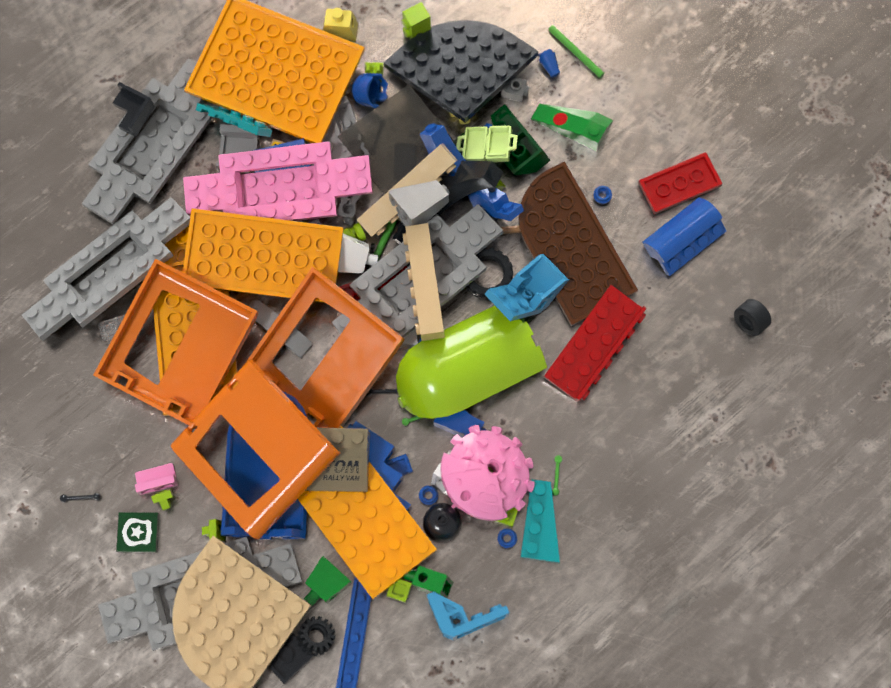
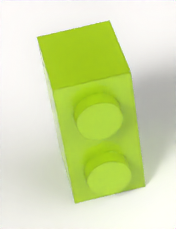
[401,2,431,39]

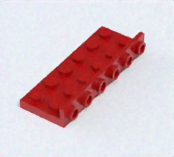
[543,285,647,402]

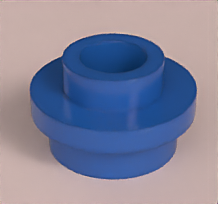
[593,186,612,204]
[419,485,439,505]
[497,528,517,548]

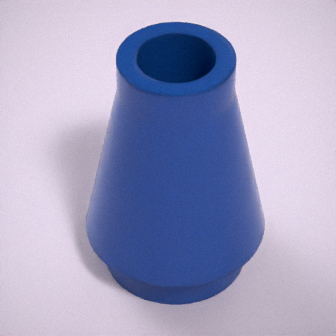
[539,49,560,78]

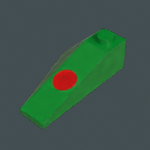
[531,103,613,151]

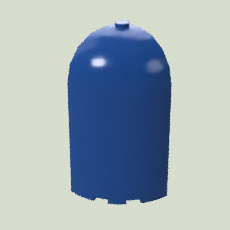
[221,391,307,540]

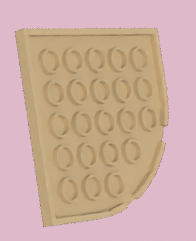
[172,536,311,688]

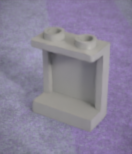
[216,124,259,174]

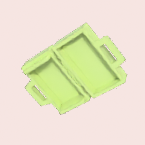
[456,126,518,162]

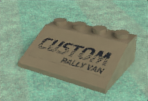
[305,428,370,492]

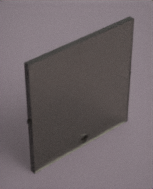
[338,84,454,195]

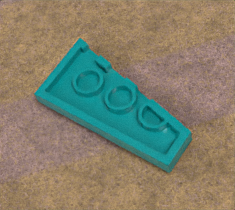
[196,103,272,137]
[520,479,560,564]

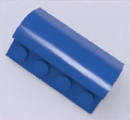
[642,198,726,276]

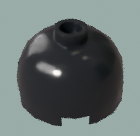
[423,503,462,543]

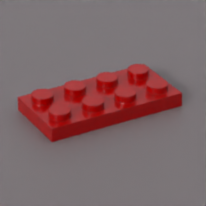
[638,152,723,215]

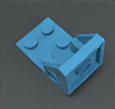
[485,254,569,321]
[427,592,509,641]

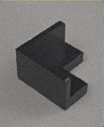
[113,82,155,137]

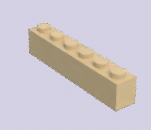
[357,143,458,237]
[403,223,445,341]

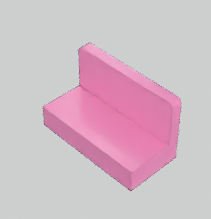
[135,463,178,495]

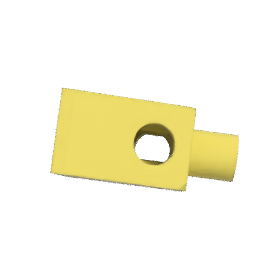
[323,8,358,41]

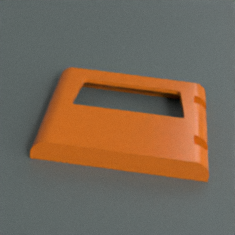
[93,258,258,429]
[246,267,404,428]
[170,359,340,539]

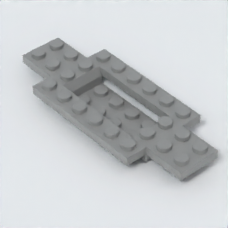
[81,58,213,225]
[22,197,190,341]
[332,204,503,338]
[98,537,302,651]

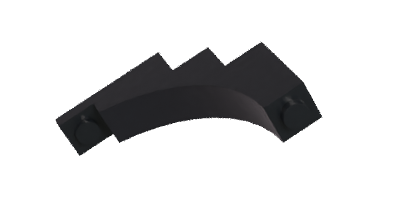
[392,160,503,244]

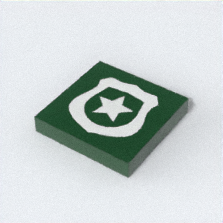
[116,512,159,553]

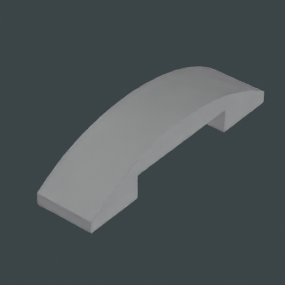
[249,299,313,358]

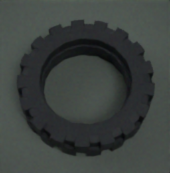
[466,248,513,300]

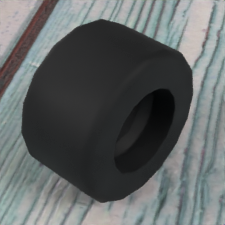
[734,299,771,336]

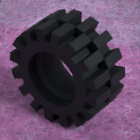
[297,616,336,656]

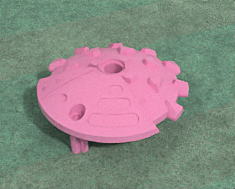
[441,425,535,521]

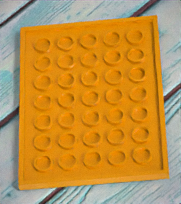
[184,0,365,143]

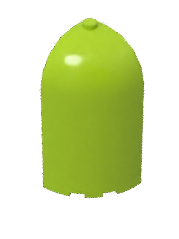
[396,305,547,419]

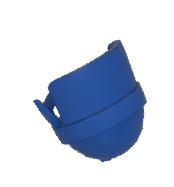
[351,73,388,108]

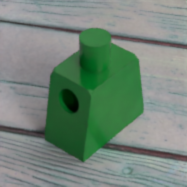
[304,556,352,607]
[404,566,454,598]

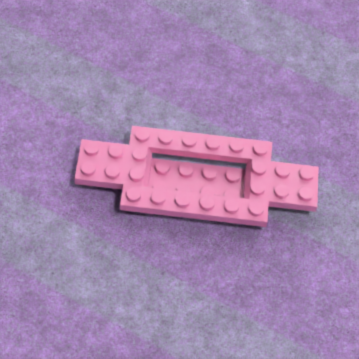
[183,142,373,221]

